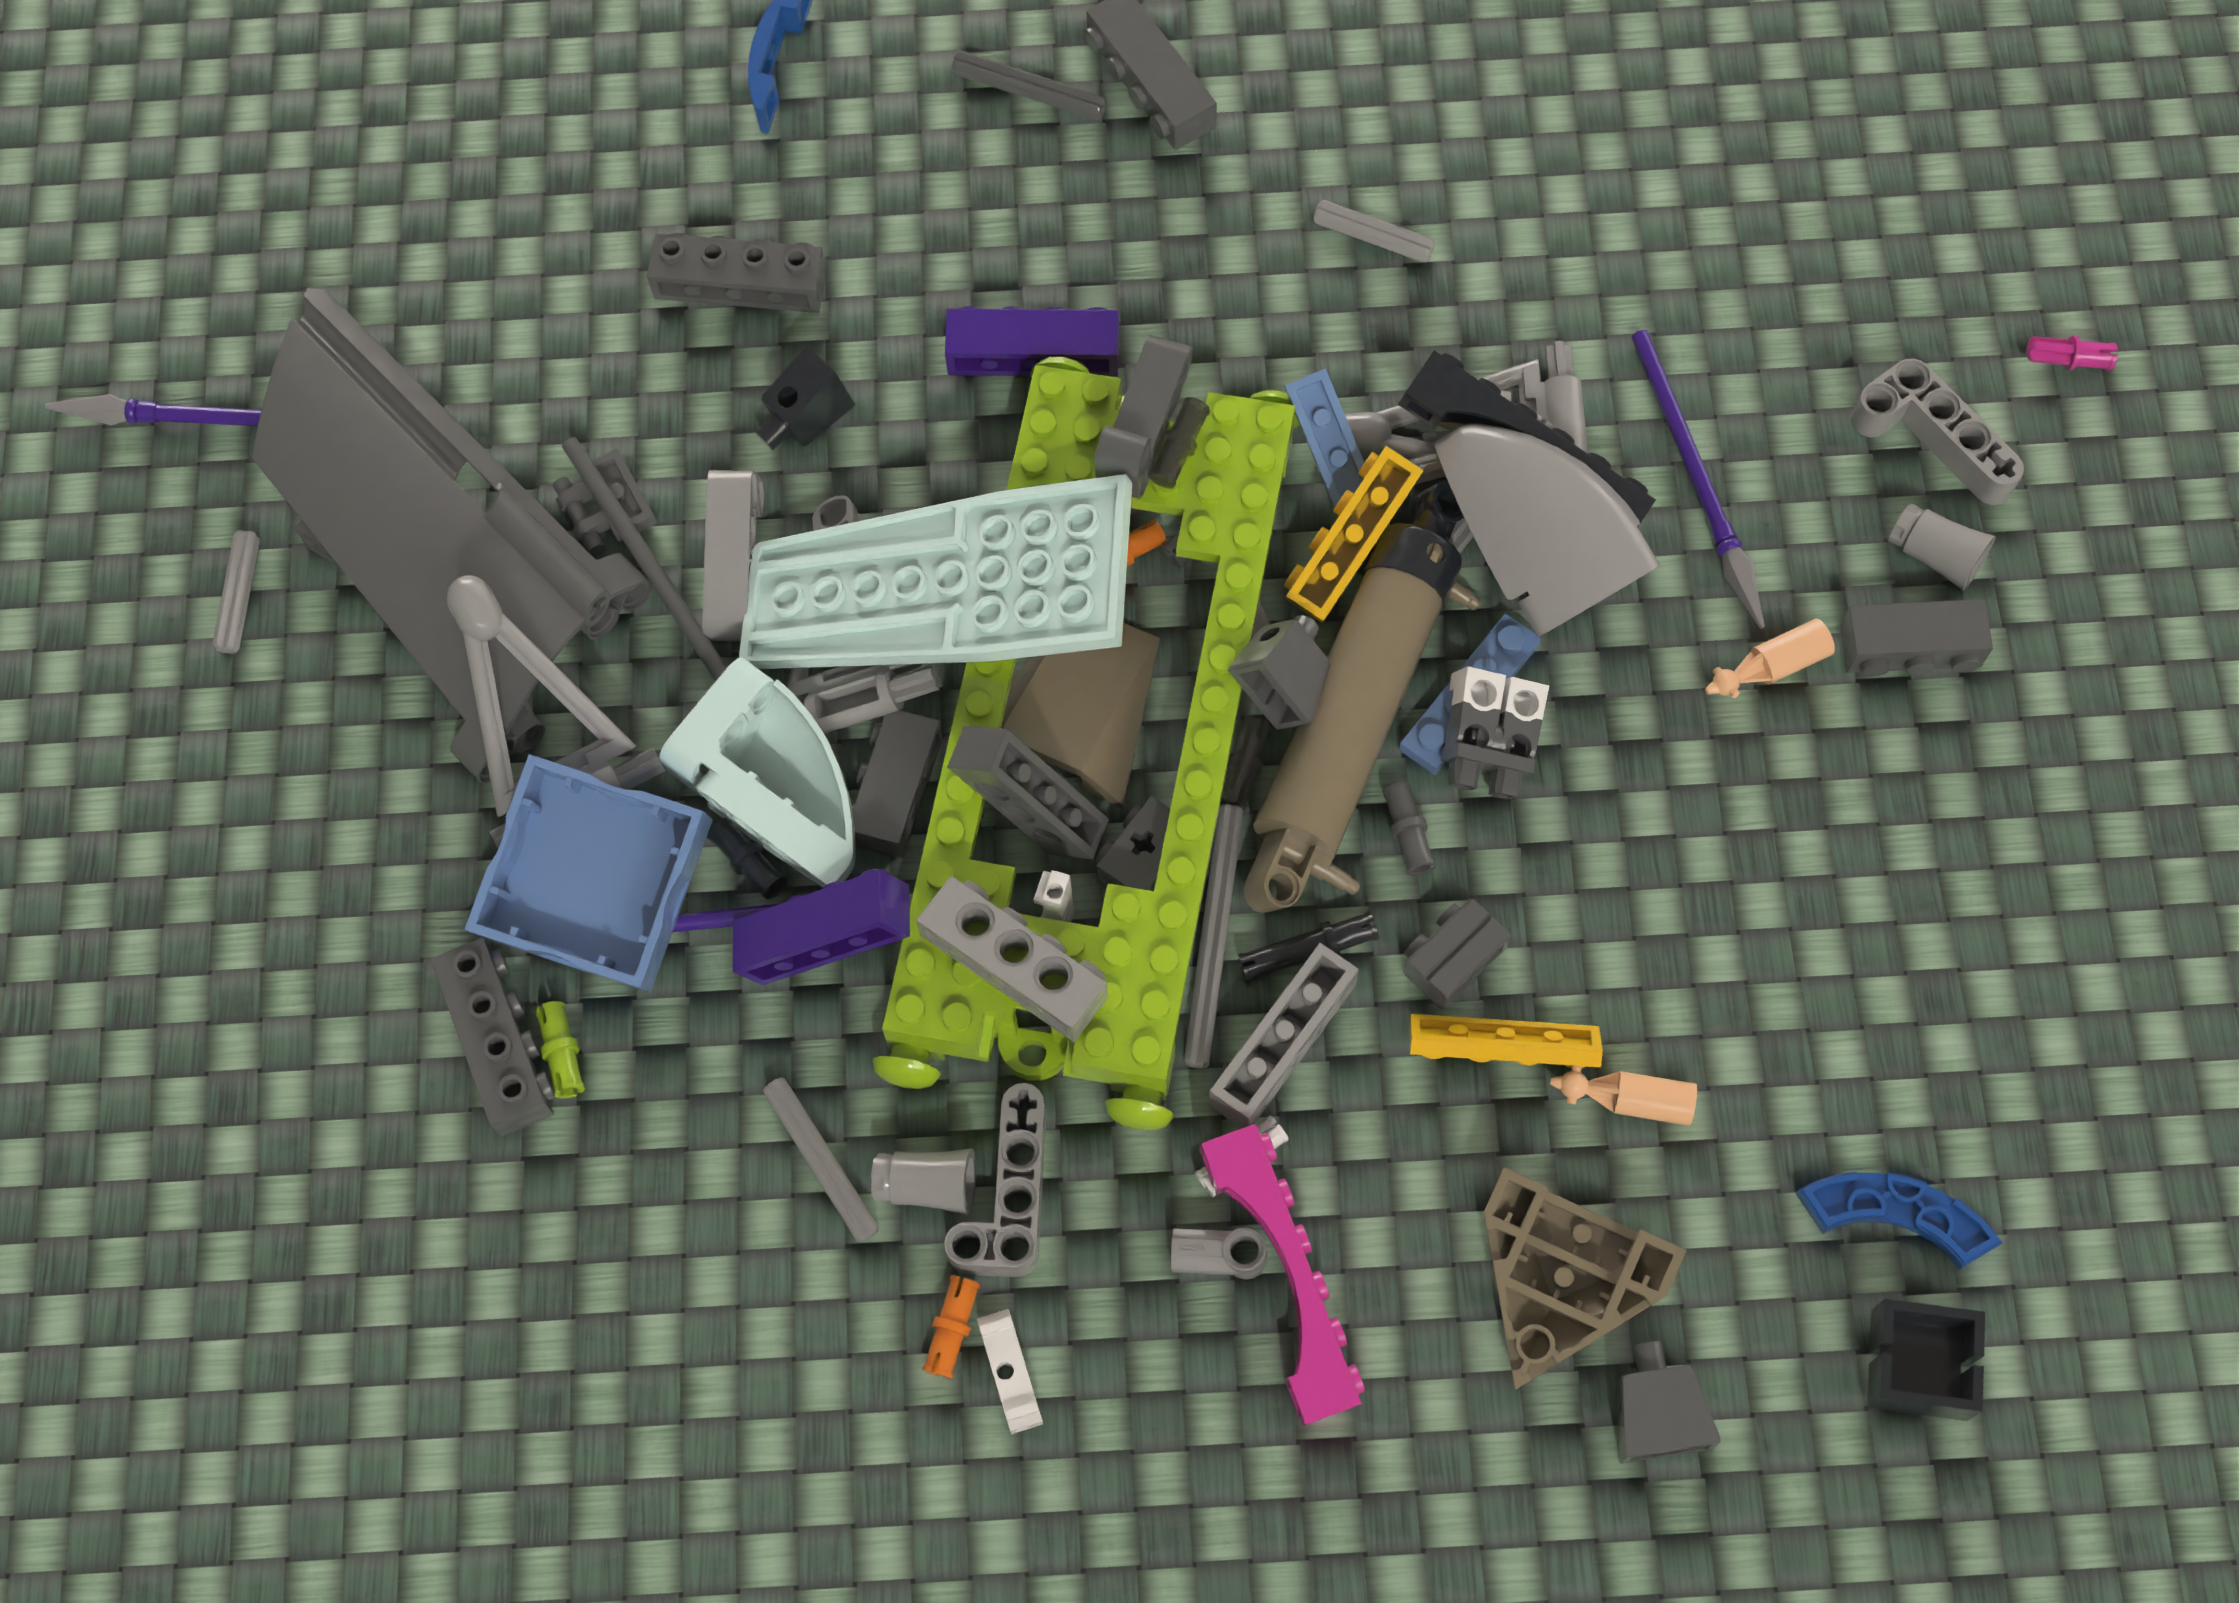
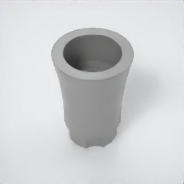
[1888,503,1996,591]
[871,1148,976,1216]

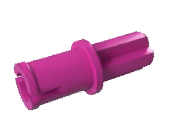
[2026,335,2118,371]

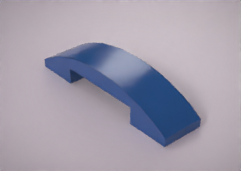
[748,0,813,134]

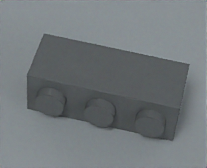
[1840,599,1993,677]
[851,710,943,859]

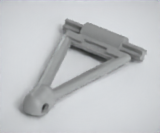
[1344,341,1588,460]
[787,495,942,734]
[446,575,665,849]

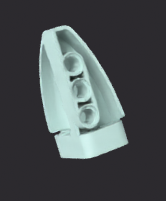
[659,657,856,888]

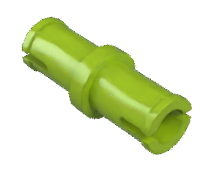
[535,1001,585,1099]

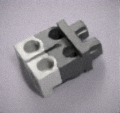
[1441,666,1549,800]

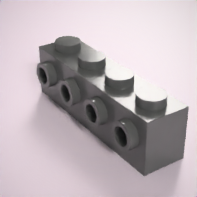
[1084,0,1217,150]
[647,232,827,313]
[431,937,555,1137]

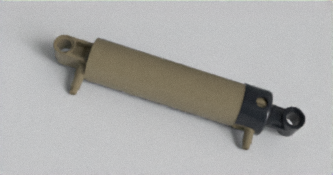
[1243,479,1481,913]

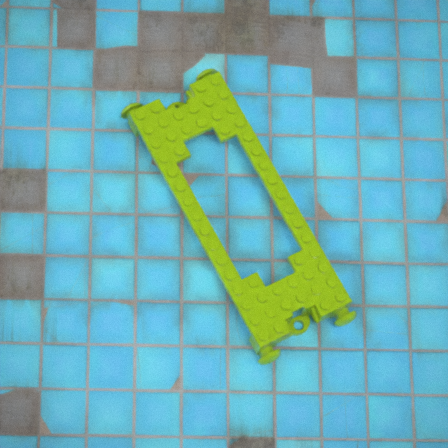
[872,357,1300,1131]

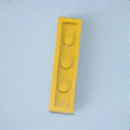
[1409,1014,1603,1068]

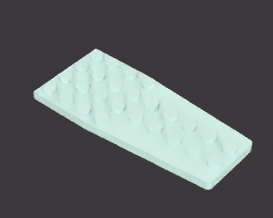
[739,474,1132,669]

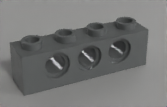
[947,726,1109,859]

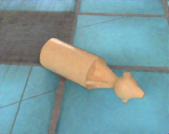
[1705,618,1835,698]
[1550,1065,1697,1126]

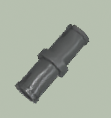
[1383,781,1436,876]

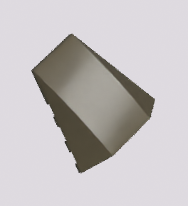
[1001,623,1160,808]

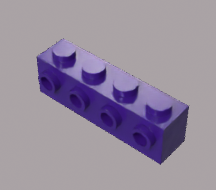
[945,306,1119,377]
[732,869,910,985]

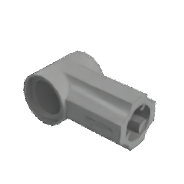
[1171,1227,1268,1280]

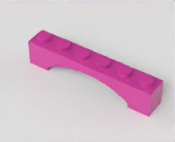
[1199,1124,1365,1426]

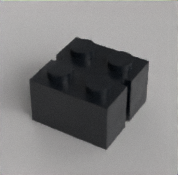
[1867,1299,1985,1421]

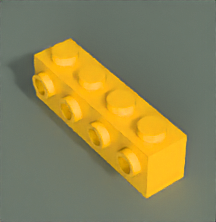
[1283,446,1424,624]

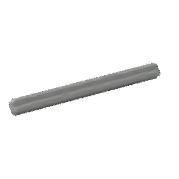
[1184,804,1243,1069]

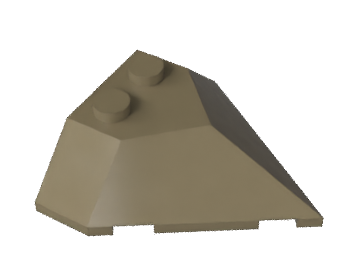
[1484,1167,1687,1390]

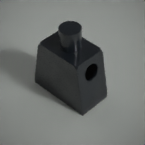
[755,346,856,451]

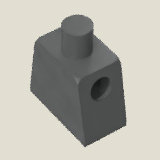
[1228,615,1330,730]
[1616,1341,1721,1464]

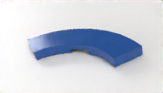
[1795,1172,2003,1270]

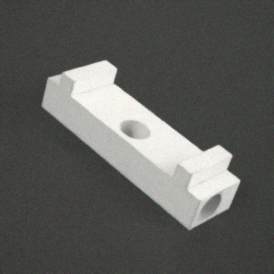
[1034,870,1074,922]
[977,1309,1043,1434]

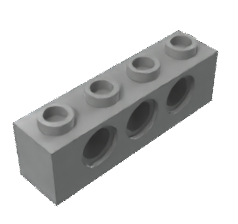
[916,876,1108,1042]
[1209,943,1359,1129]

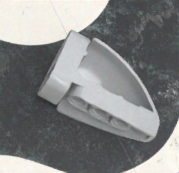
[1435,423,1660,637]

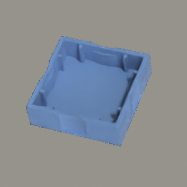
[464,754,713,993]

